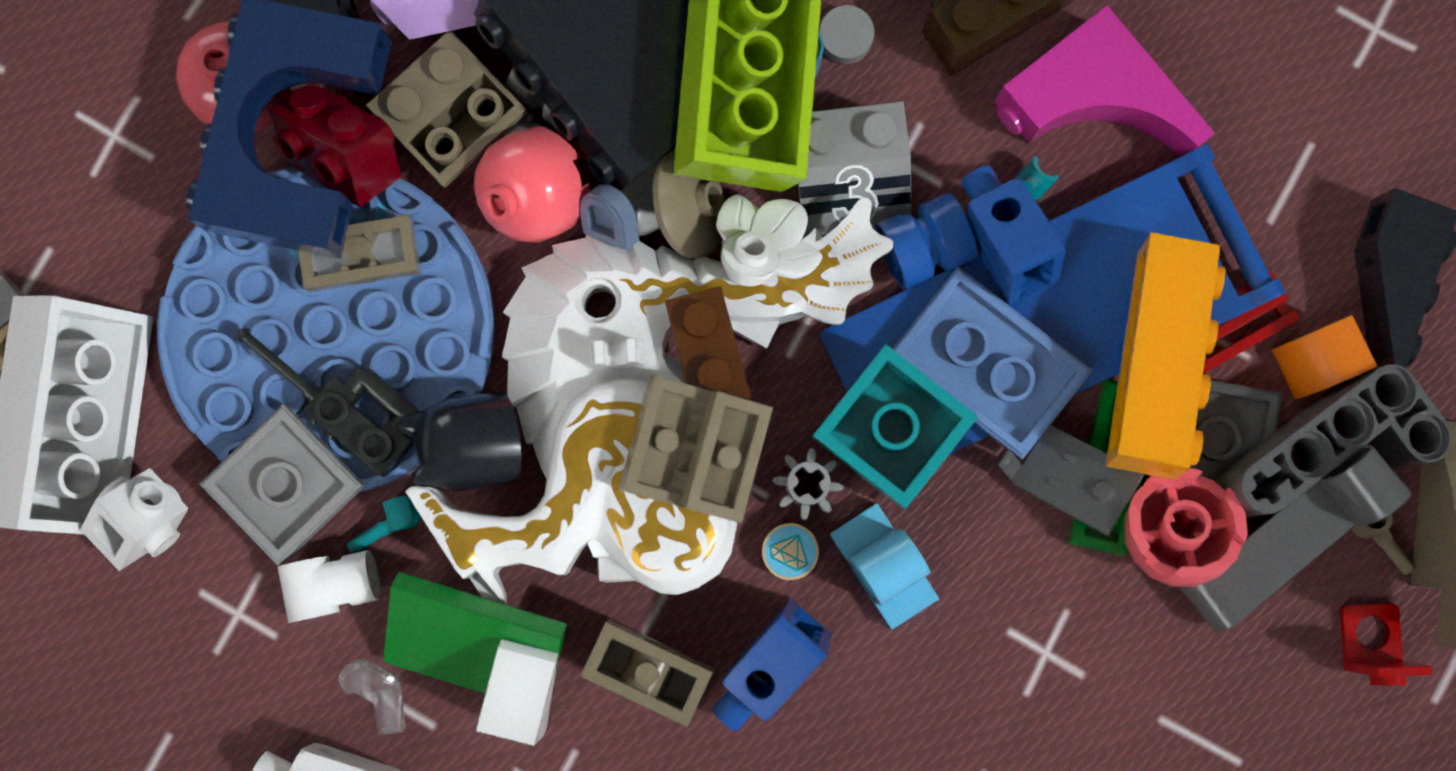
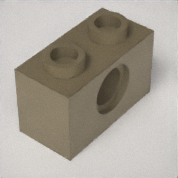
[580,619,713,727]

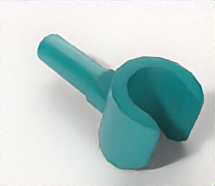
[1015,156,1059,200]
[347,496,420,553]

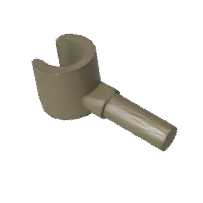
[1351,514,1415,575]

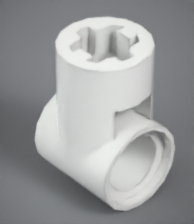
[278,550,381,623]

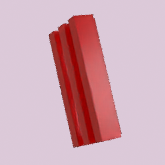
[1203,271,1301,374]

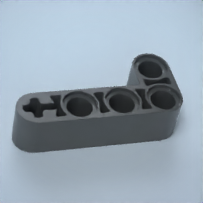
[1217,364,1452,517]
[1179,445,1411,633]

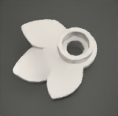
[716,194,823,286]

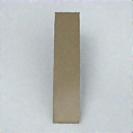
[1410,421,1456,649]

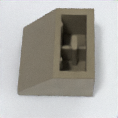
[366,31,528,188]

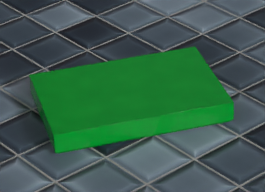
[383,572,567,694]

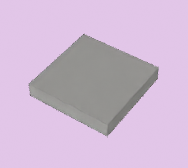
[200,404,366,566]

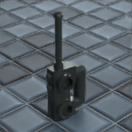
[236,328,420,477]

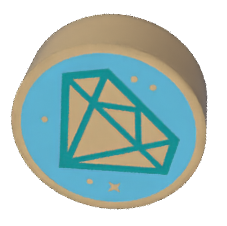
[762,523,819,580]

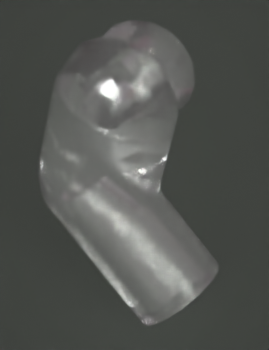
[339,659,406,735]

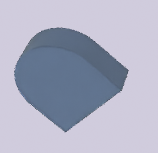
[580,184,639,250]

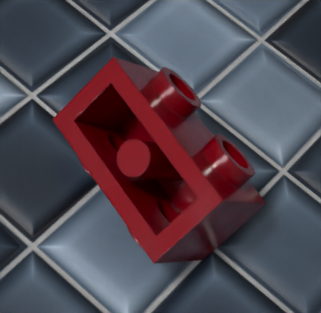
[269,83,402,208]

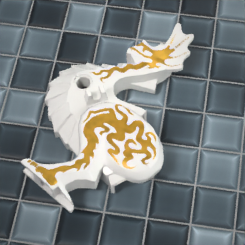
[405,197,894,605]

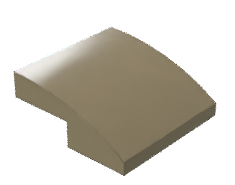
[618,375,773,523]

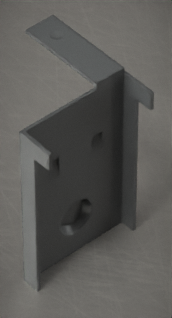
[999,425,1146,537]

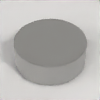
[819,5,874,64]

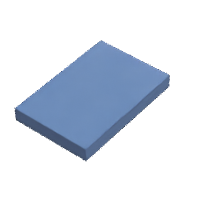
[892,266,1093,460]

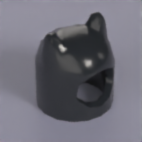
[396,392,521,492]

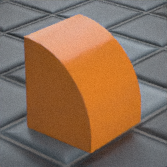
[1271,315,1377,400]

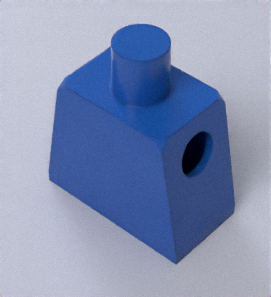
[961,166,1066,307]
[712,597,832,732]

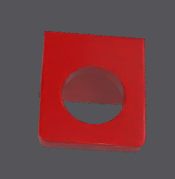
[1340,603,1432,686]

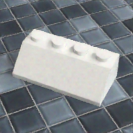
[0,296,153,534]

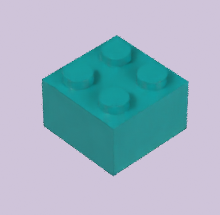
[813,344,979,509]

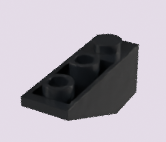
[1354,188,1456,368]

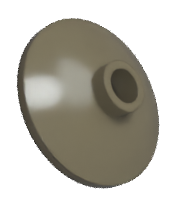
[653,147,725,259]

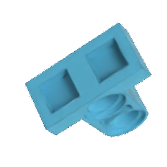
[829,503,939,630]

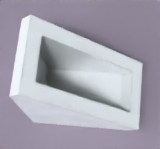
[476,639,558,746]

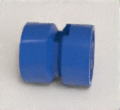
[875,192,978,290]

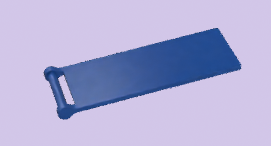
[820,144,1286,455]

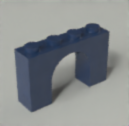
[186,0,392,259]

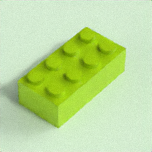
[673,0,821,192]

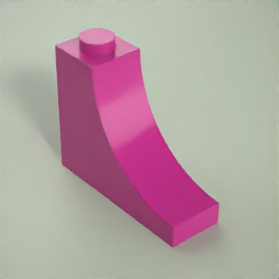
[994,5,1215,158]

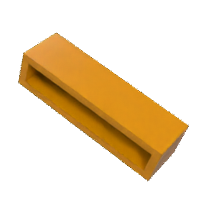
[1105,232,1226,480]

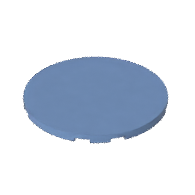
[157,166,496,492]

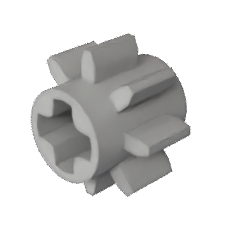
[772,448,844,520]

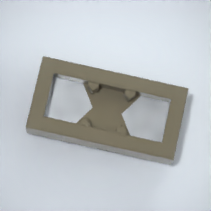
[298,215,421,292]

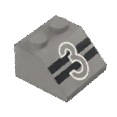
[795,101,911,239]

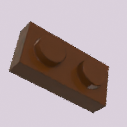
[665,286,751,401]

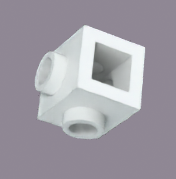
[80,468,189,571]

